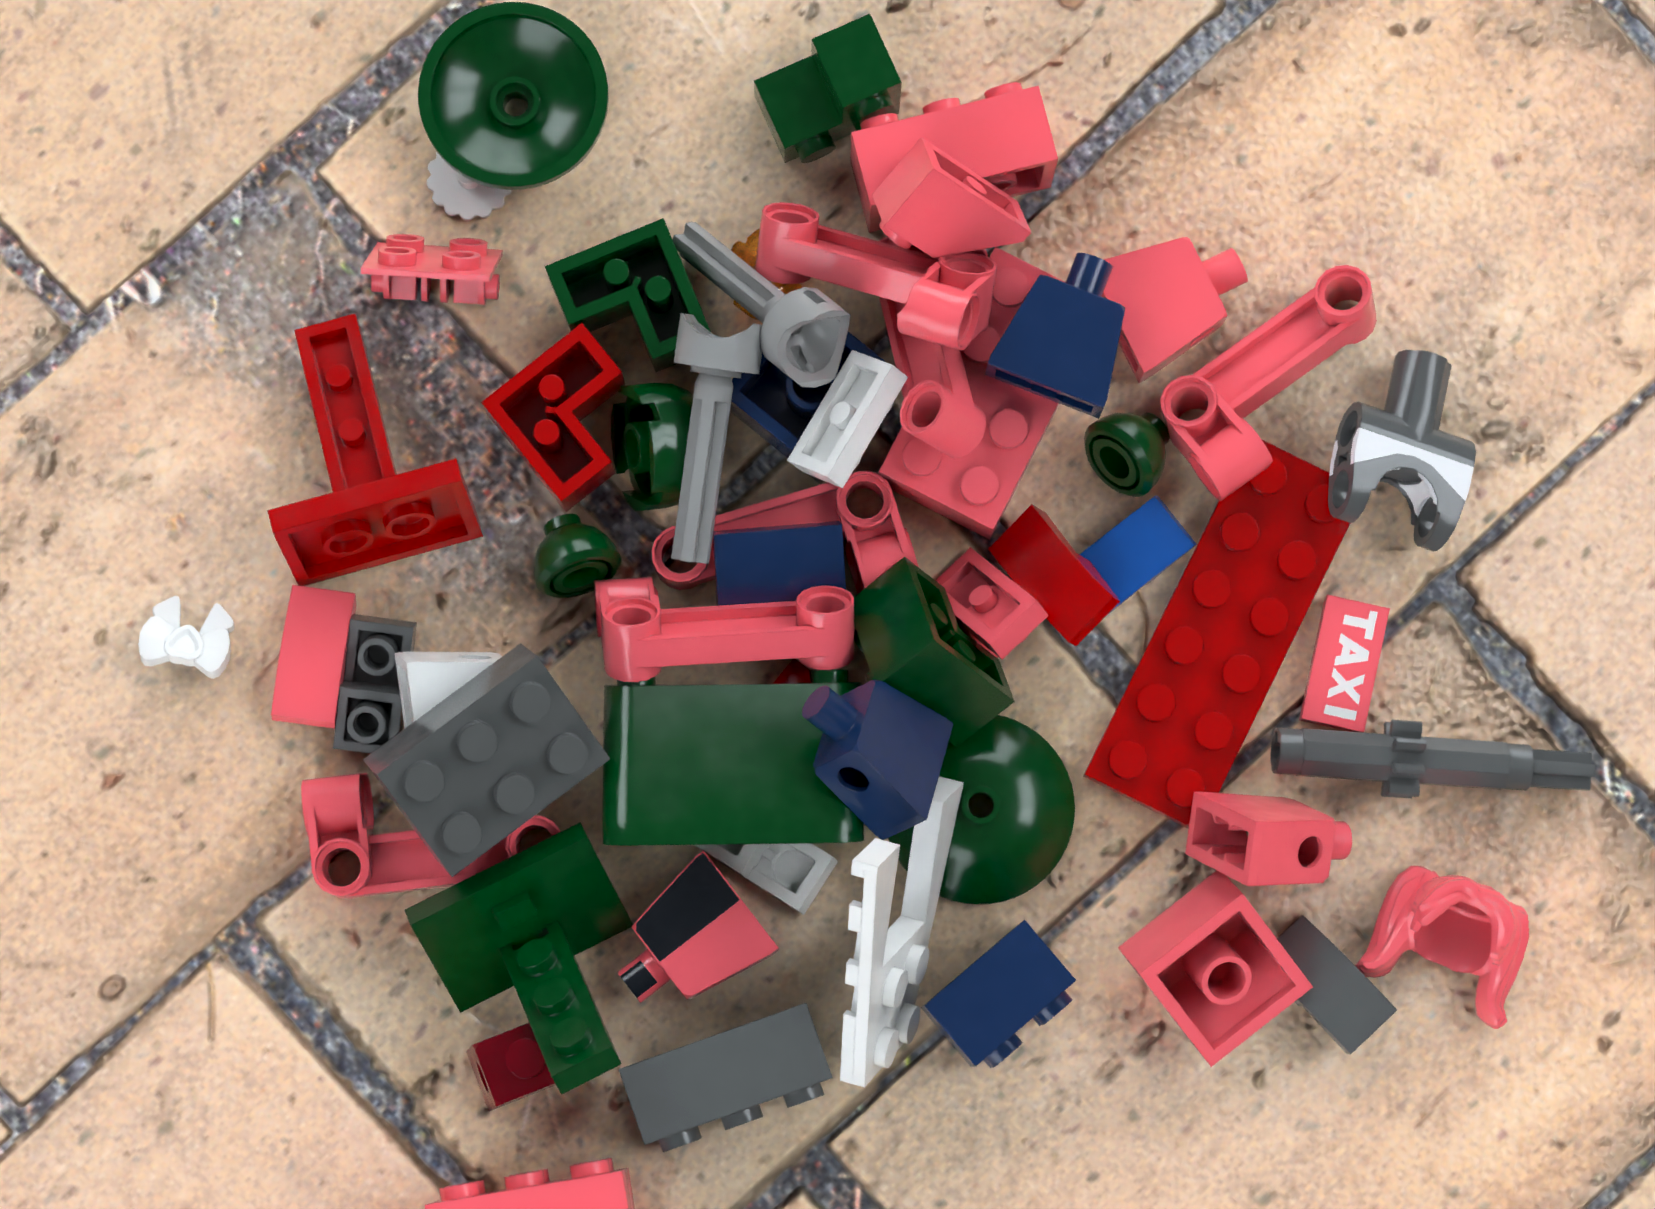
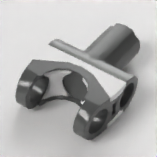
[1328,350,1476,551]

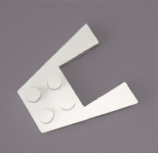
[840,776,964,1088]

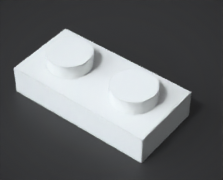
[787,350,908,488]

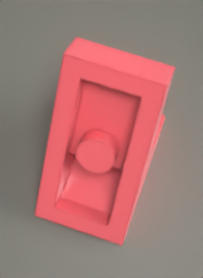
[935,547,1049,659]

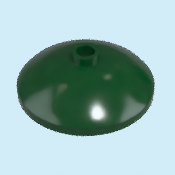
[418,2,609,190]
[888,715,1075,905]

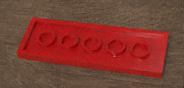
[1083,440,1350,829]

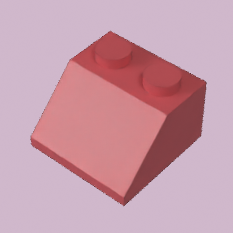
[1118,870,1313,1067]

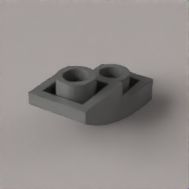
[333,614,417,754]

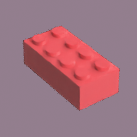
[878,247,1065,540]

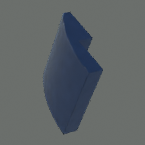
[713,521,846,606]

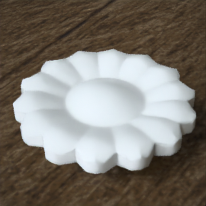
[427,152,512,221]

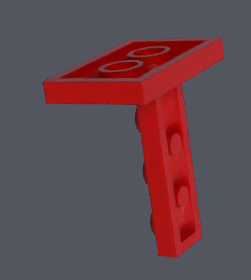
[267,313,483,586]

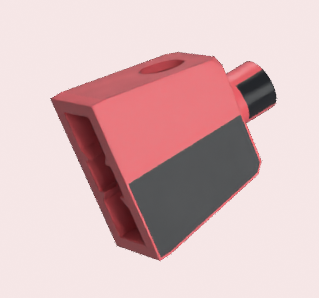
[617,850,779,1003]

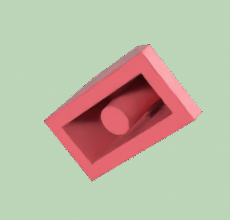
[872,137,1031,258]

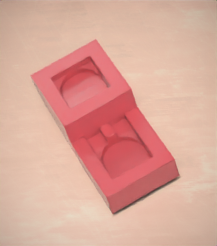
[271,585,357,729]

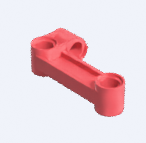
[755,202,997,351]
[879,236,988,458]
[1160,265,1377,501]
[651,470,918,594]
[594,577,854,682]
[301,772,561,899]

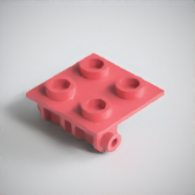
[361,234,503,305]

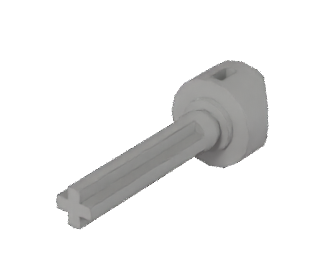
[672,222,851,388]
[671,313,763,564]

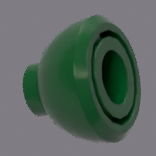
[1084,413,1170,497]
[534,514,622,598]

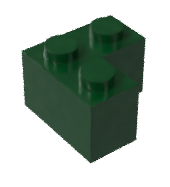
[754,14,902,163]
[545,218,711,372]
[854,557,1015,747]

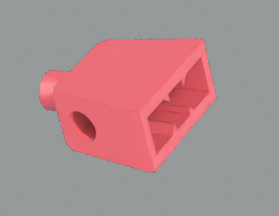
[1102,237,1248,383]
[1185,792,1352,886]

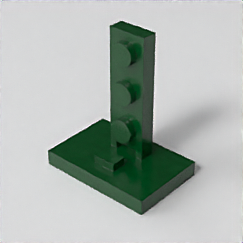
[405,822,633,1095]

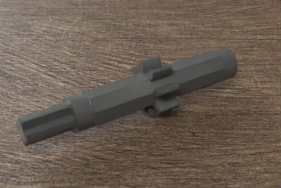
[1270,719,1595,799]

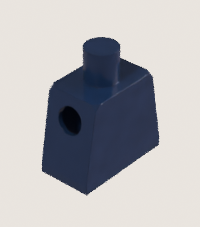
[985,253,1125,419]
[802,680,953,840]

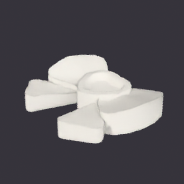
[138,596,234,679]

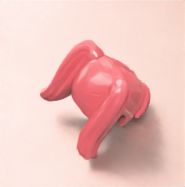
[1355,866,1529,1029]

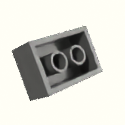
[363,643,610,877]
[619,1003,833,1152]

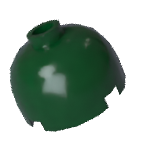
[611,383,693,511]

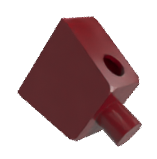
[466,1023,556,1111]

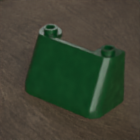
[602,670,864,846]

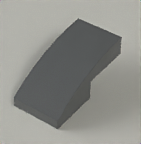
[1277,915,1397,1054]

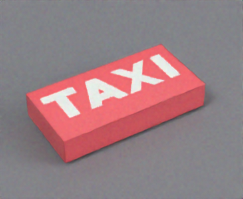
[1299,595,1390,733]

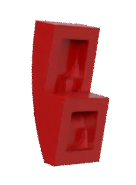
[989,504,1120,646]

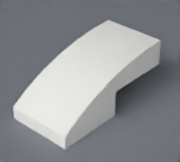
[695,843,838,915]

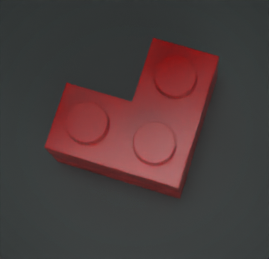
[481,323,626,512]

